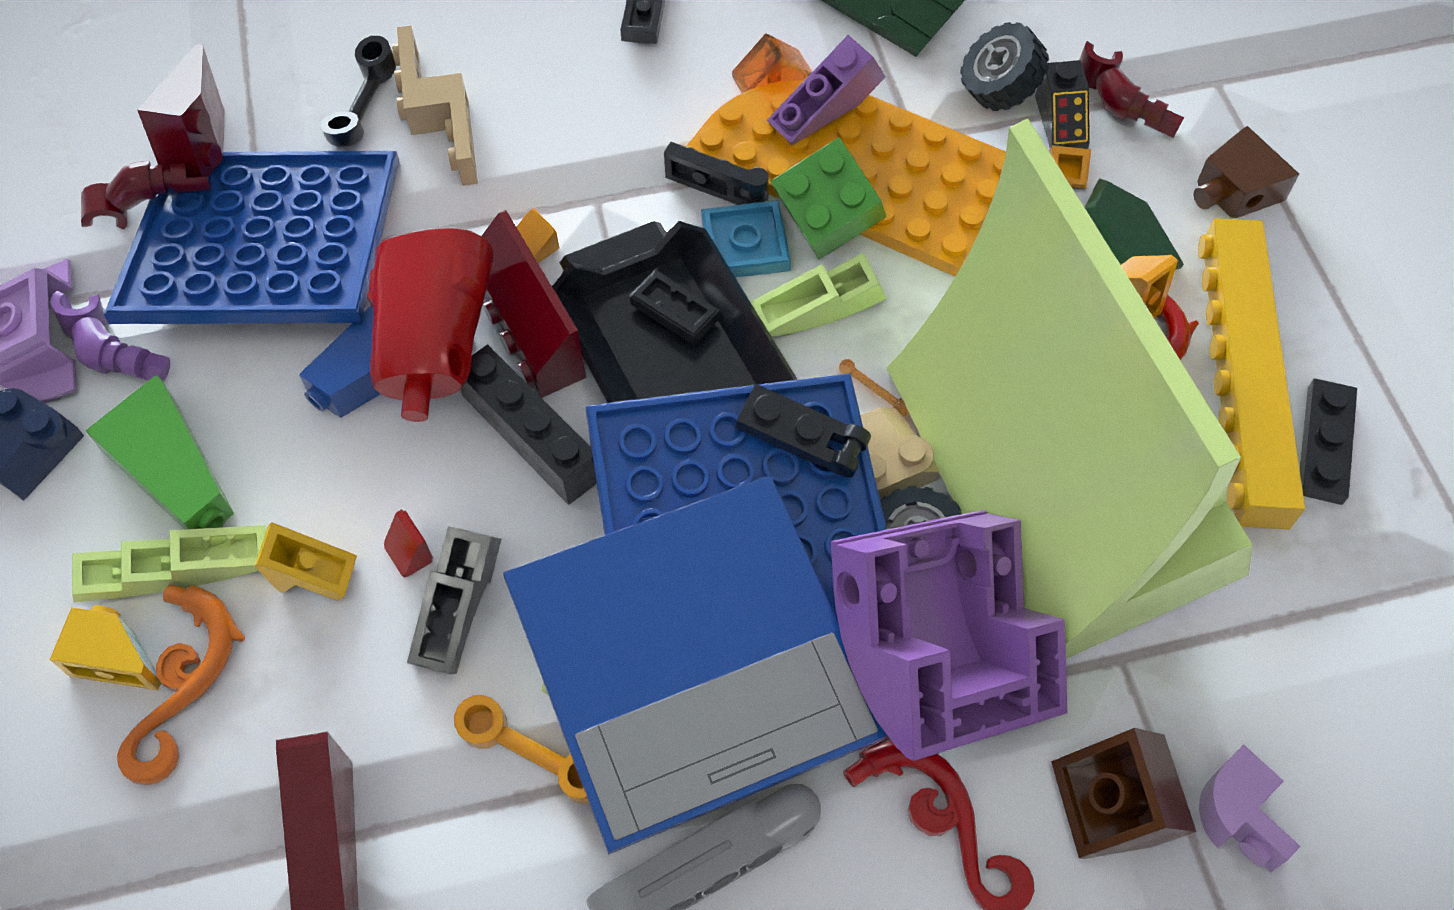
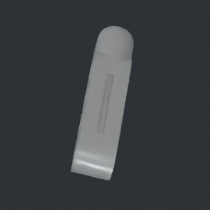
[586,784,821,910]

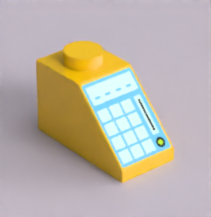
[49,605,161,690]

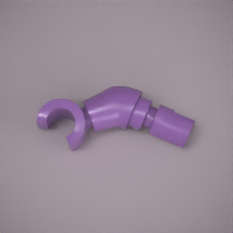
[50,291,170,381]

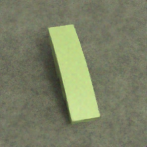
[72,525,266,602]

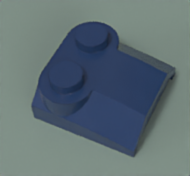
[0,388,84,501]

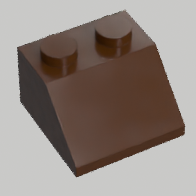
[1051,728,1197,859]

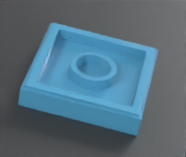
[701,200,791,278]

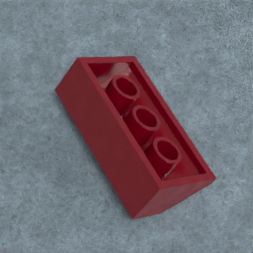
[482,210,587,398]

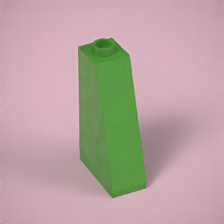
[85,375,234,529]

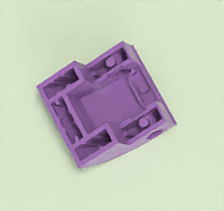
[831,510,1068,761]

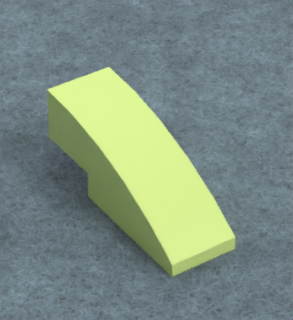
[751,253,887,337]

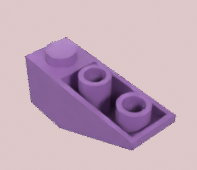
[767,35,886,145]

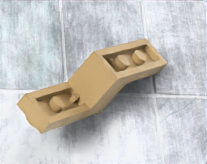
[392,25,478,186]

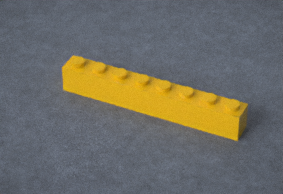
[1198,218,1305,530]

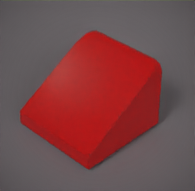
[384,509,433,577]

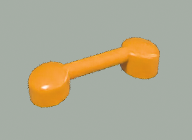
[454,695,589,804]

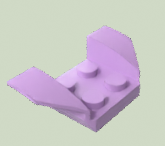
[0,258,76,403]

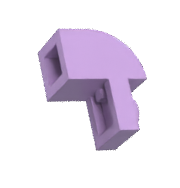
[1199,744,1301,872]

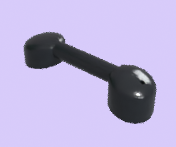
[320,35,396,147]

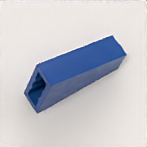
[299,306,381,418]

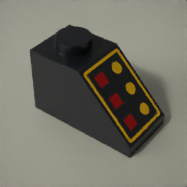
[1035,60,1090,149]

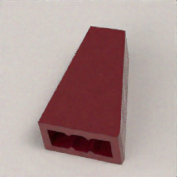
[276,731,359,910]

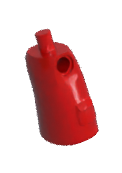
[367,228,493,422]

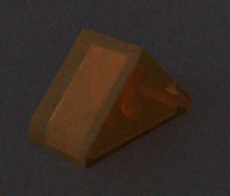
[732,33,812,93]

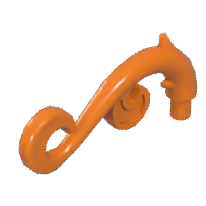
[117,584,245,785]

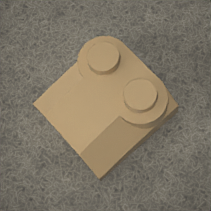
[861,407,939,499]

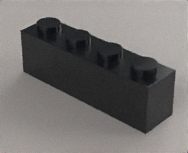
[460,344,596,505]

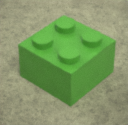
[771,137,886,260]

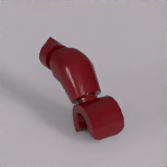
[1079,41,1185,138]
[81,161,211,230]

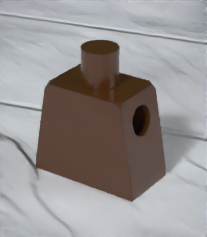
[1193,126,1300,218]

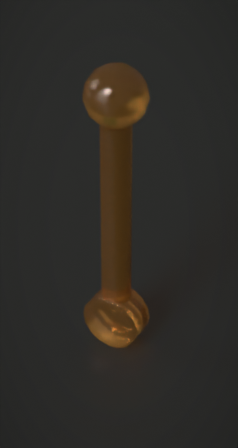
[839,359,909,417]

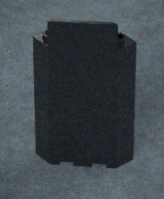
[552,221,798,403]

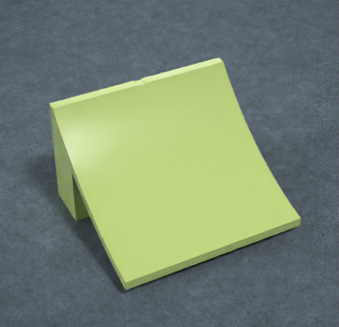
[887,118,1252,659]

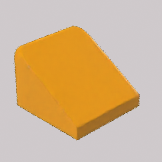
[1049,145,1091,189]
[516,208,560,263]

